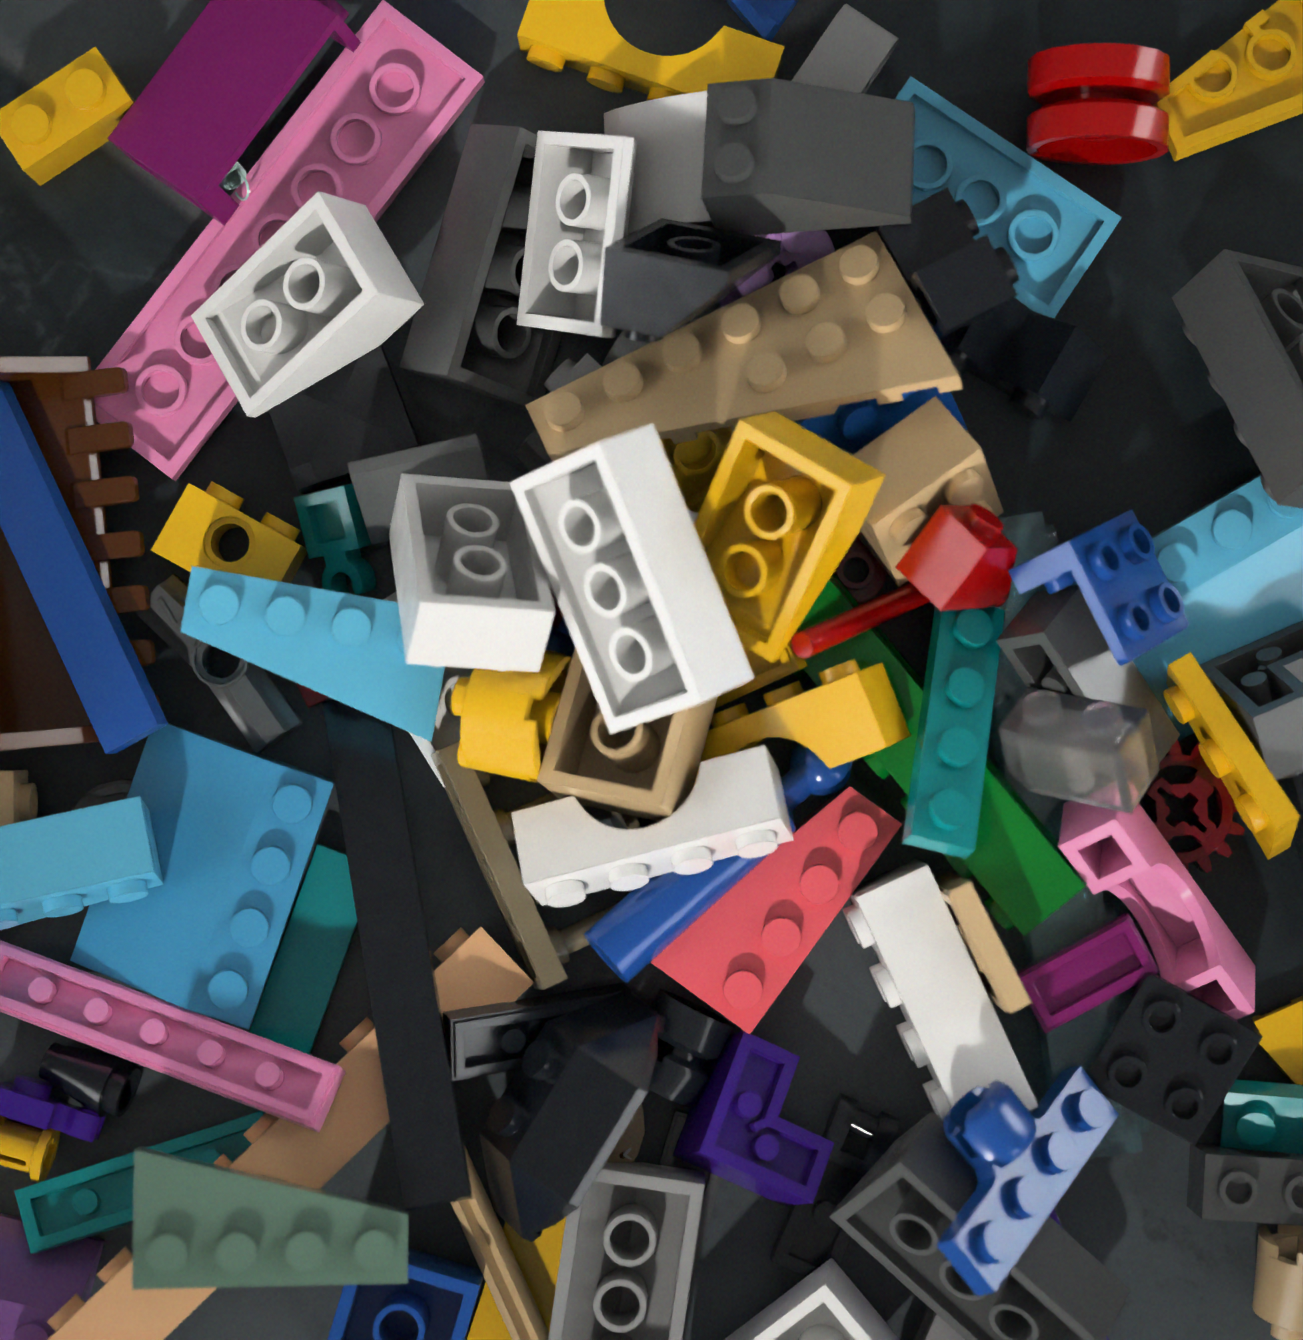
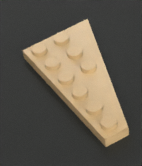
[525,231,963,462]

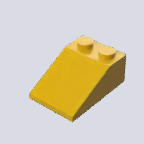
[694,411,885,662]

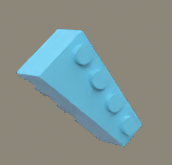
[0,796,163,930]

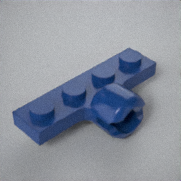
[936,1065,1119,1296]

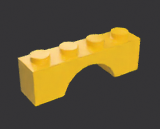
[517,0,785,101]
[692,659,911,790]

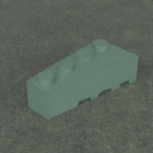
[132,1146,408,1289]

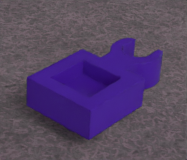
[0,1075,106,1142]

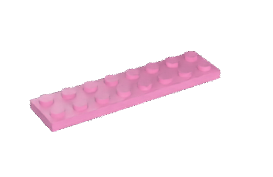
[94,0,485,481]

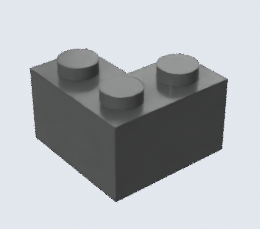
[1200,621,1303,781]

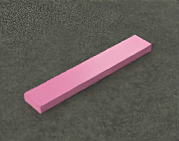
[0,940,346,1133]

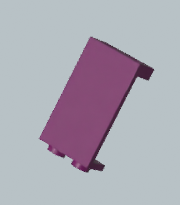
[107,0,361,226]

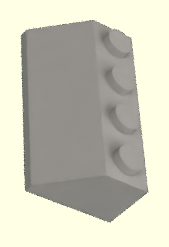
[548,1162,705,1340]

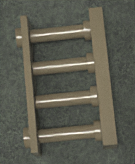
[431,741,641,989]

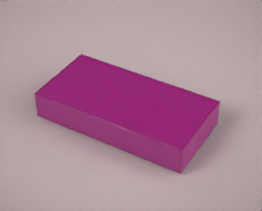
[1016,913,1160,1034]

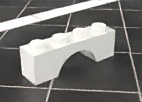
[511,745,794,907]

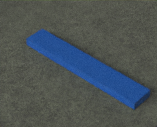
[0,381,168,754]

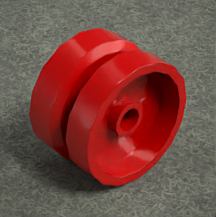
[1026,43,1171,165]

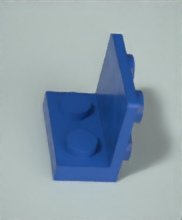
[1008,509,1189,665]

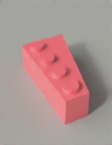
[651,785,902,1035]

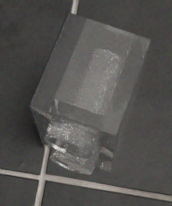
[998,687,1160,813]

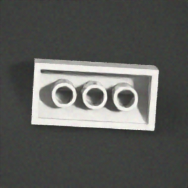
[510,423,755,734]

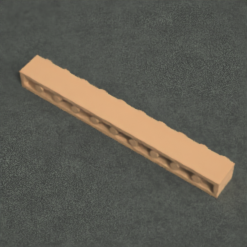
[47,926,534,1340]

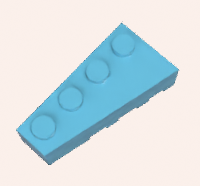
[180,566,445,742]

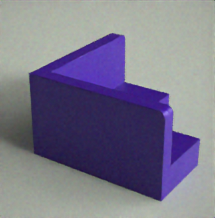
[673,1031,834,1206]

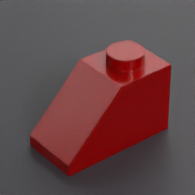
[895,503,1018,611]

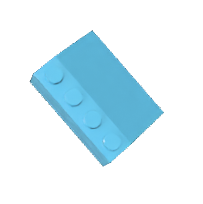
[1069,473,1303,741]

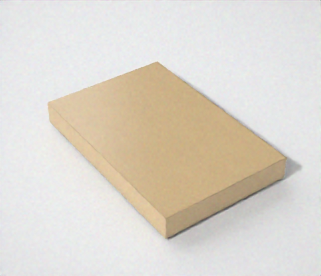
[935,872,1031,1014]

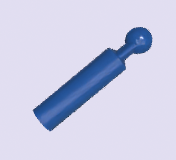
[584,743,852,983]

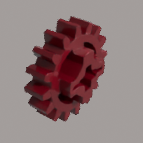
[1128,739,1245,873]

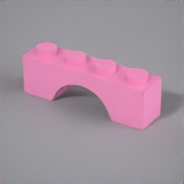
[1058,777,1256,1020]

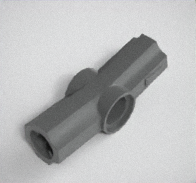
[136,574,304,754]

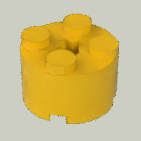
[451,650,572,783]

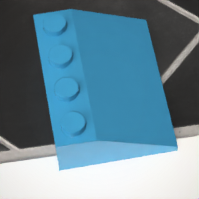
[70,723,335,1030]

